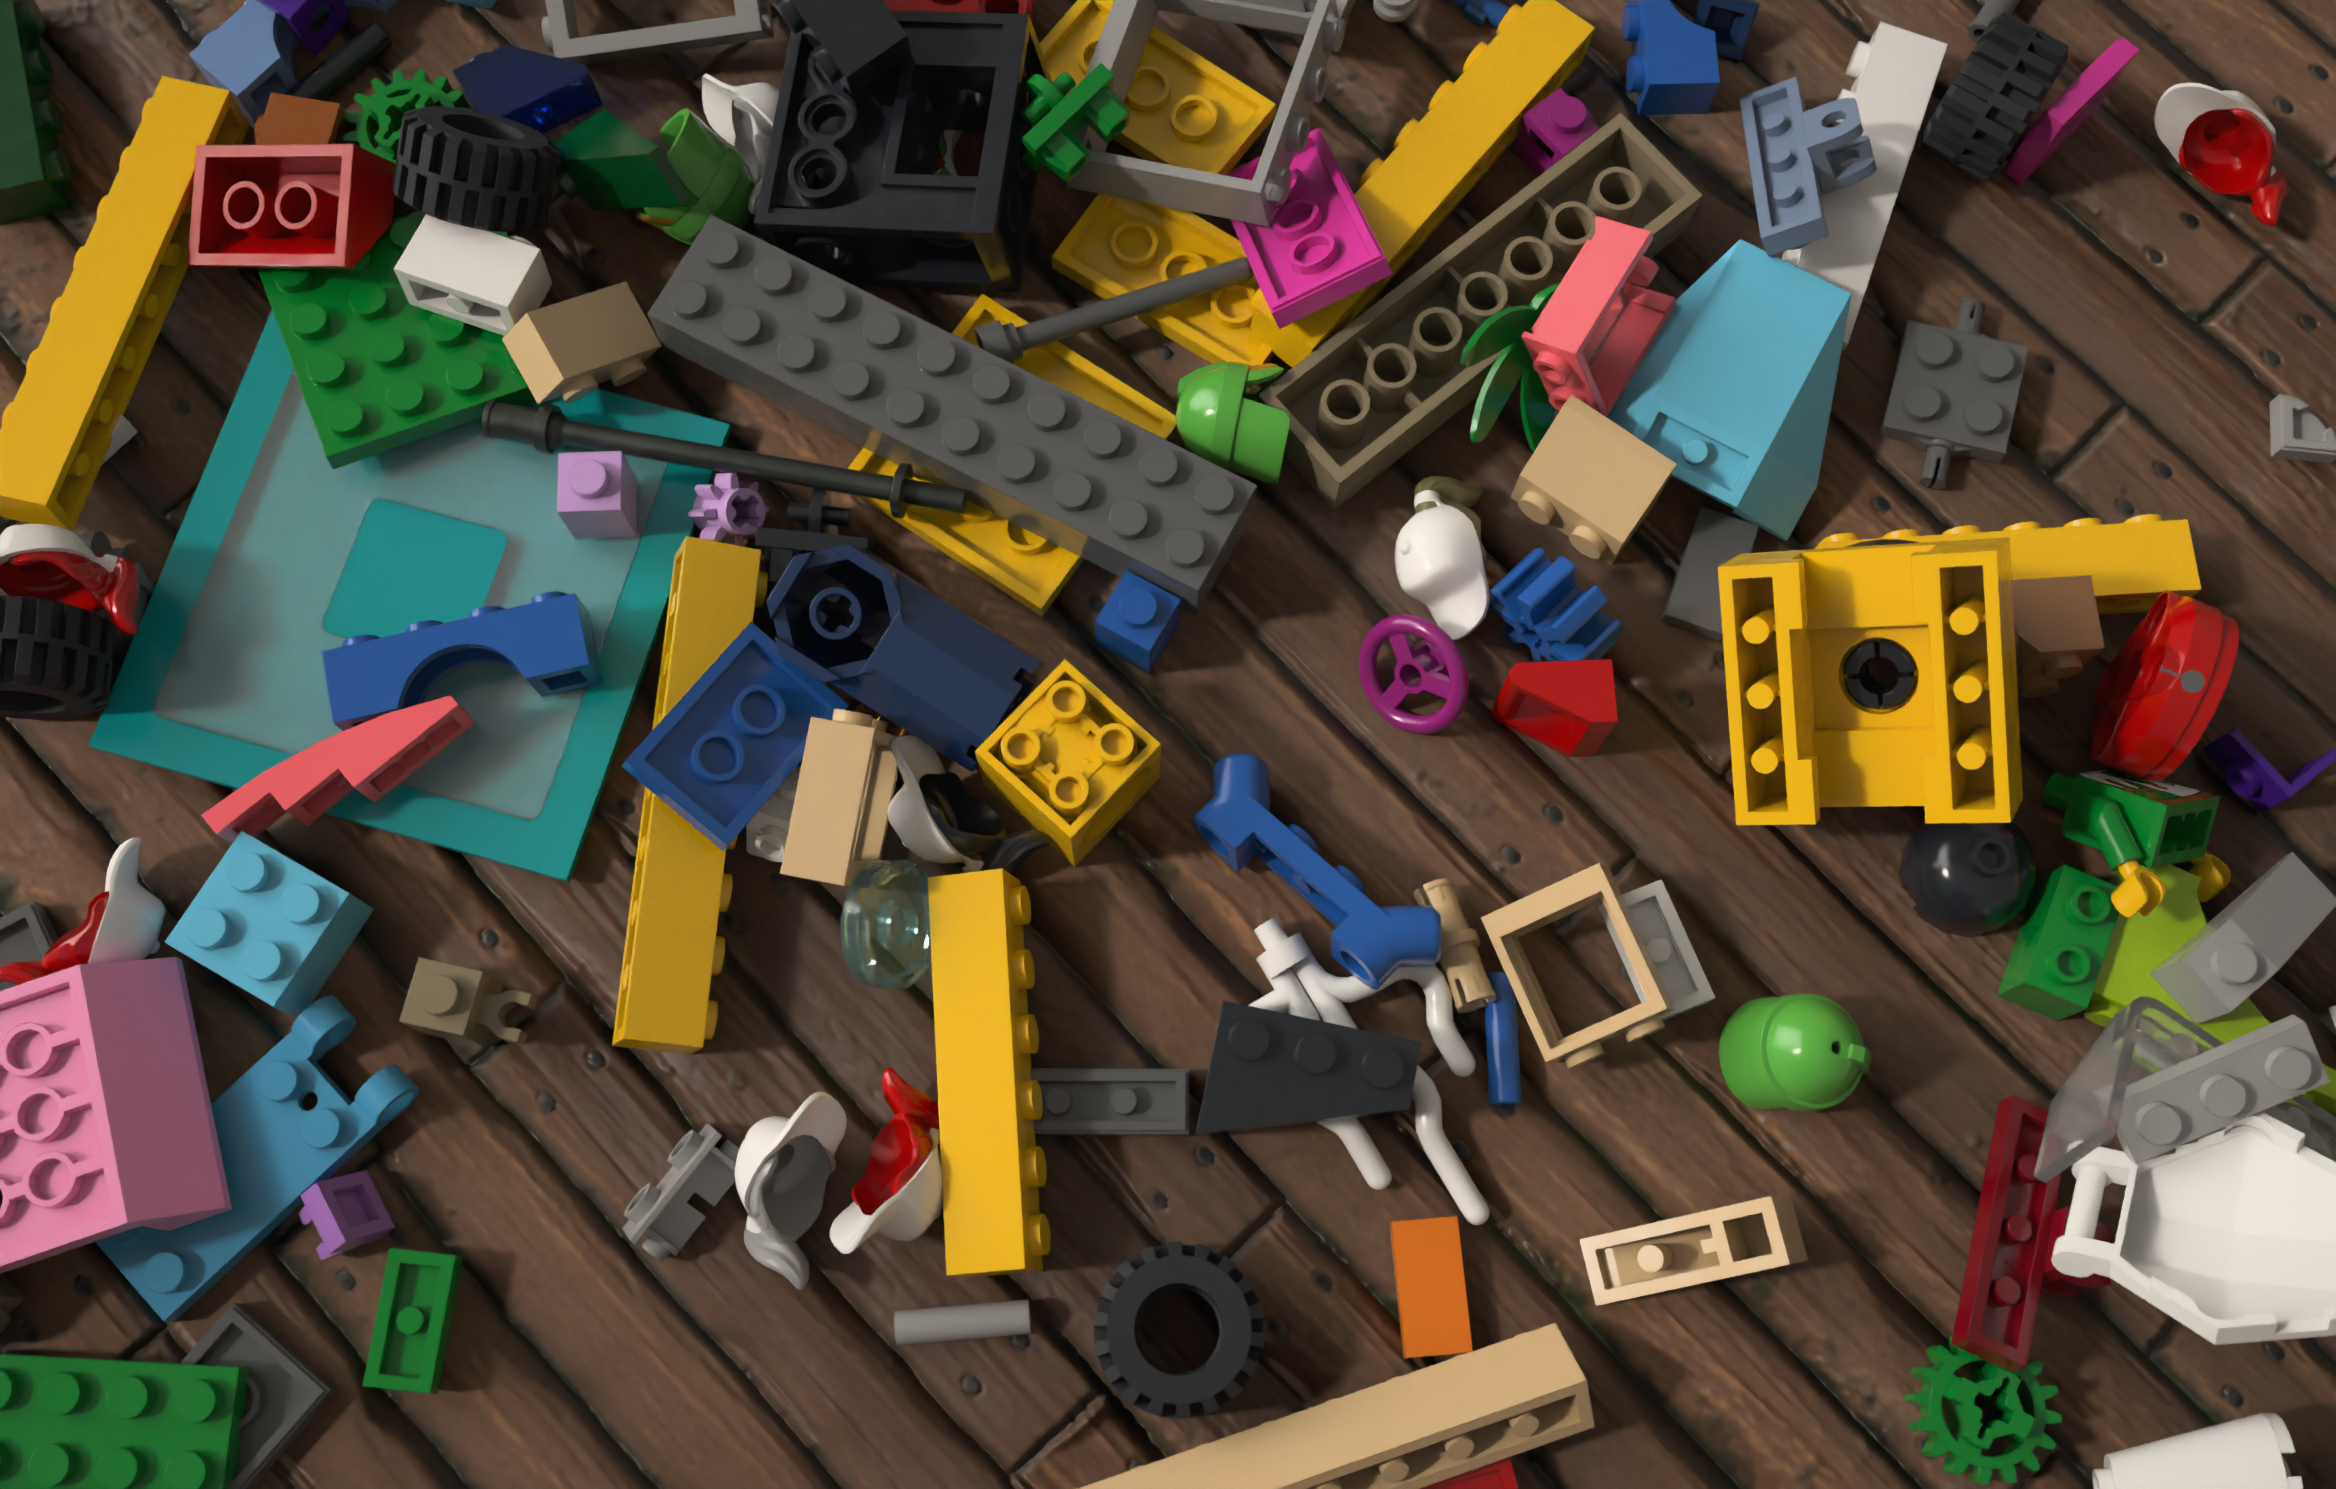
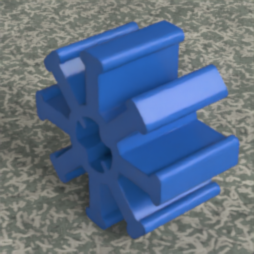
[1488,548,1623,662]

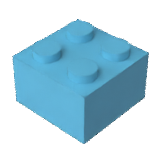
[164,830,374,1017]

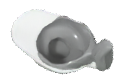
[702,74,815,215]
[734,1092,847,1290]

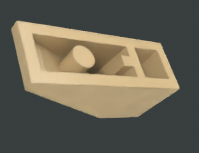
[1579,1194,1808,1306]

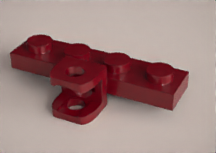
[1951,1095,2116,1372]

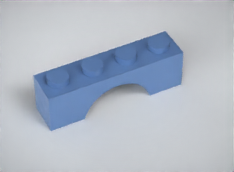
[189,0,398,124]

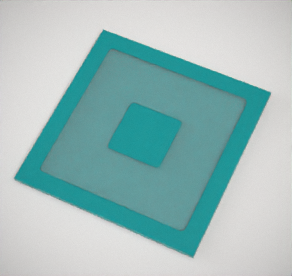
[88,310,732,883]

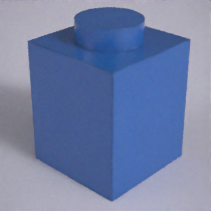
[1095,570,1181,674]

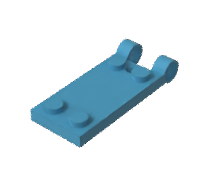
[95,995,420,1322]

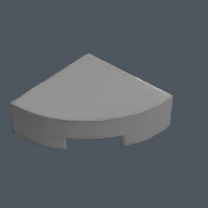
[2269,394,2336,464]

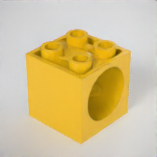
[975,659,1161,867]

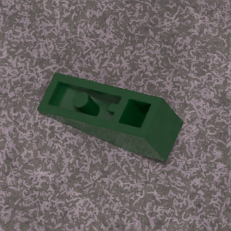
[553,109,691,210]

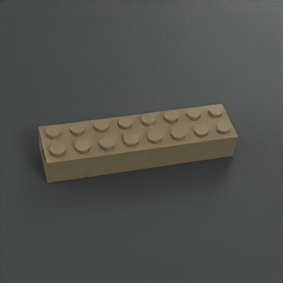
[1257,113,1703,511]

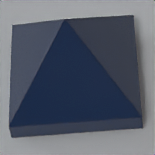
[1693,0,1760,61]

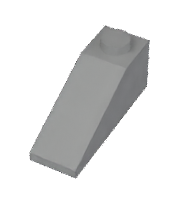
[2150,852,2336,1025]

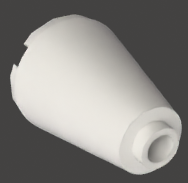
[2092,1413,2303,1489]

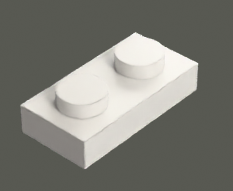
[1599,879,1715,1021]

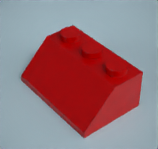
[187,144,395,269]

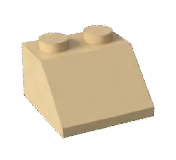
[1510,394,1677,565]

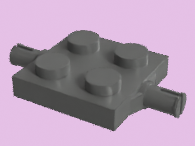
[1879,297,2029,490]

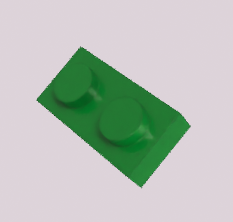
[363,1248,463,1394]

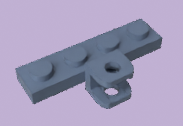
[1740,76,1877,257]

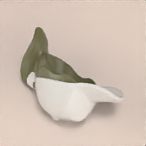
[1395,476,1490,640]

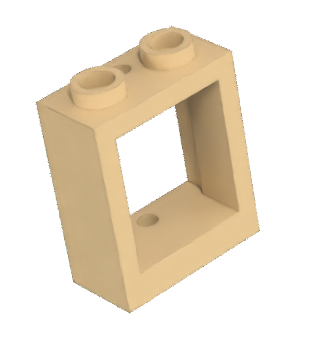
[780,709,899,889]
[1481,863,1676,1069]

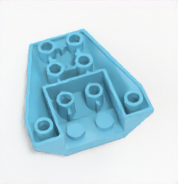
[1607,239,1852,541]

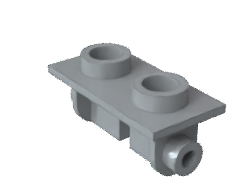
[622,1123,739,1262]

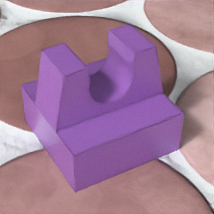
[298,1170,395,1260]

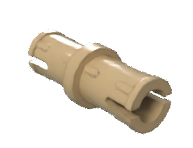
[1413,878,1497,1013]

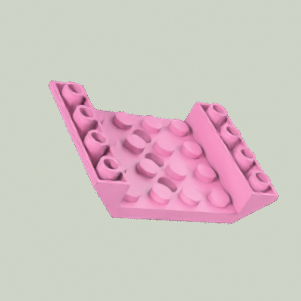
[0,957,232,1274]

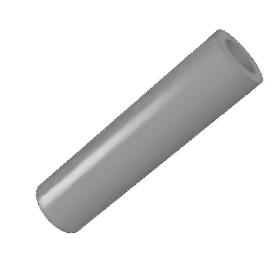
[894,1299,1031,1345]

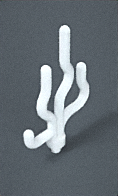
[1248,917,1490,1225]

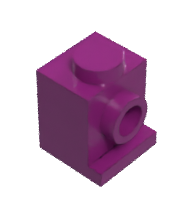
[1514,88,1599,177]

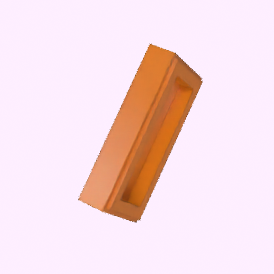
[1389,1216,1473,1358]

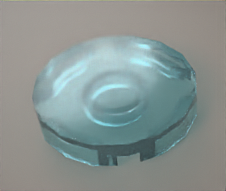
[841,859,931,991]

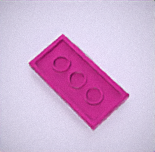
[1226,128,1393,329]

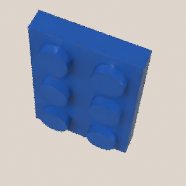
[622,622,849,851]

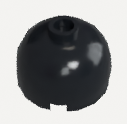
[1899,821,2038,937]

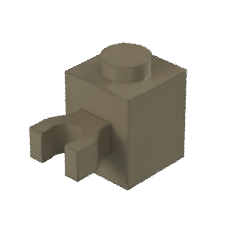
[399,957,538,1047]

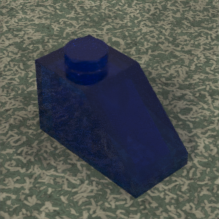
[453,45,603,134]

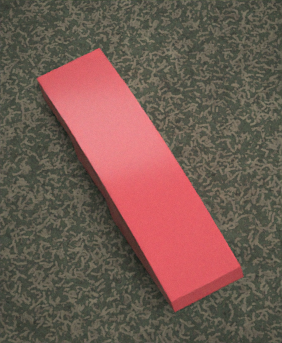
[201,695,476,843]

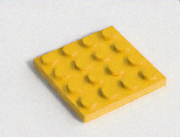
[847,293,1178,617]

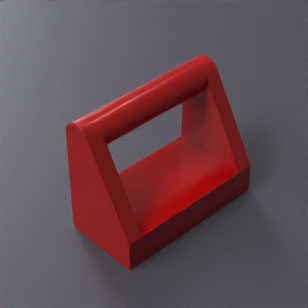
[1491,659,1618,757]

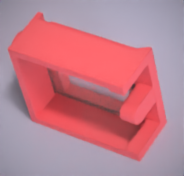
[1521,216,1676,417]

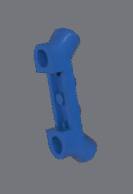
[1191,753,1442,990]

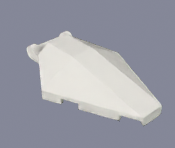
[2051,1111,2336,1345]

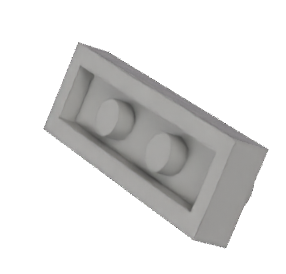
[2101,1014,2330,1165]

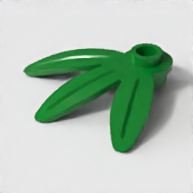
[1460,283,1560,452]

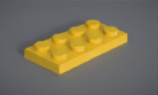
[1039,0,1276,175]
[1052,193,1275,388]

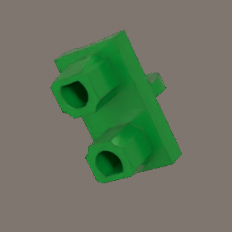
[1020,63,1130,182]

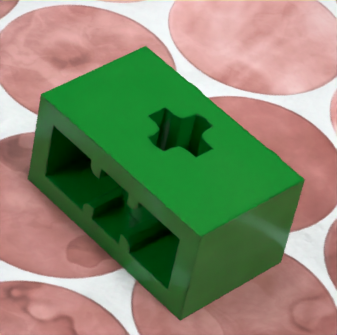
[1997,865,2119,1021]

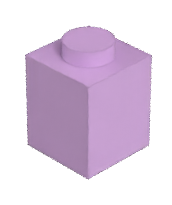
[557,451,637,539]

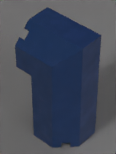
[766,544,1045,772]

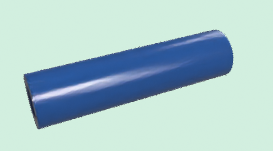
[1484,972,1522,1106]

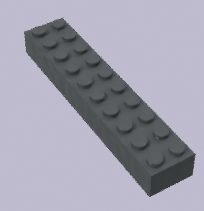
[647,215,1257,615]

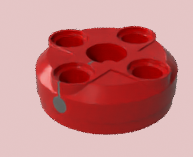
[2090,590,2239,782]

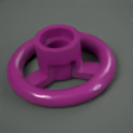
[1358,614,1469,734]

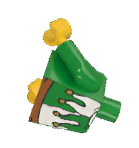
[2042,769,2231,918]

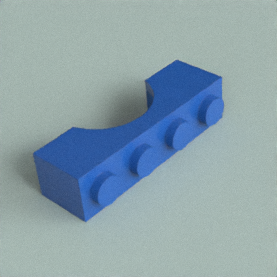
[1622,0,1720,115]
[321,591,603,731]

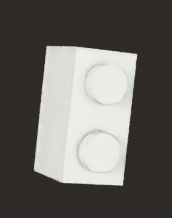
[394,214,552,336]

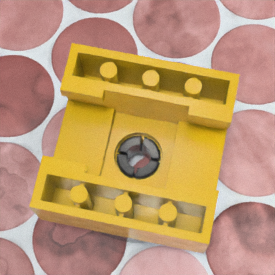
[1718,537,2023,825]

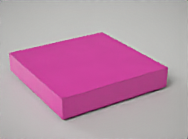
[2005,37,2140,185]

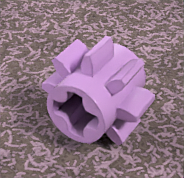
[688,473,769,547]

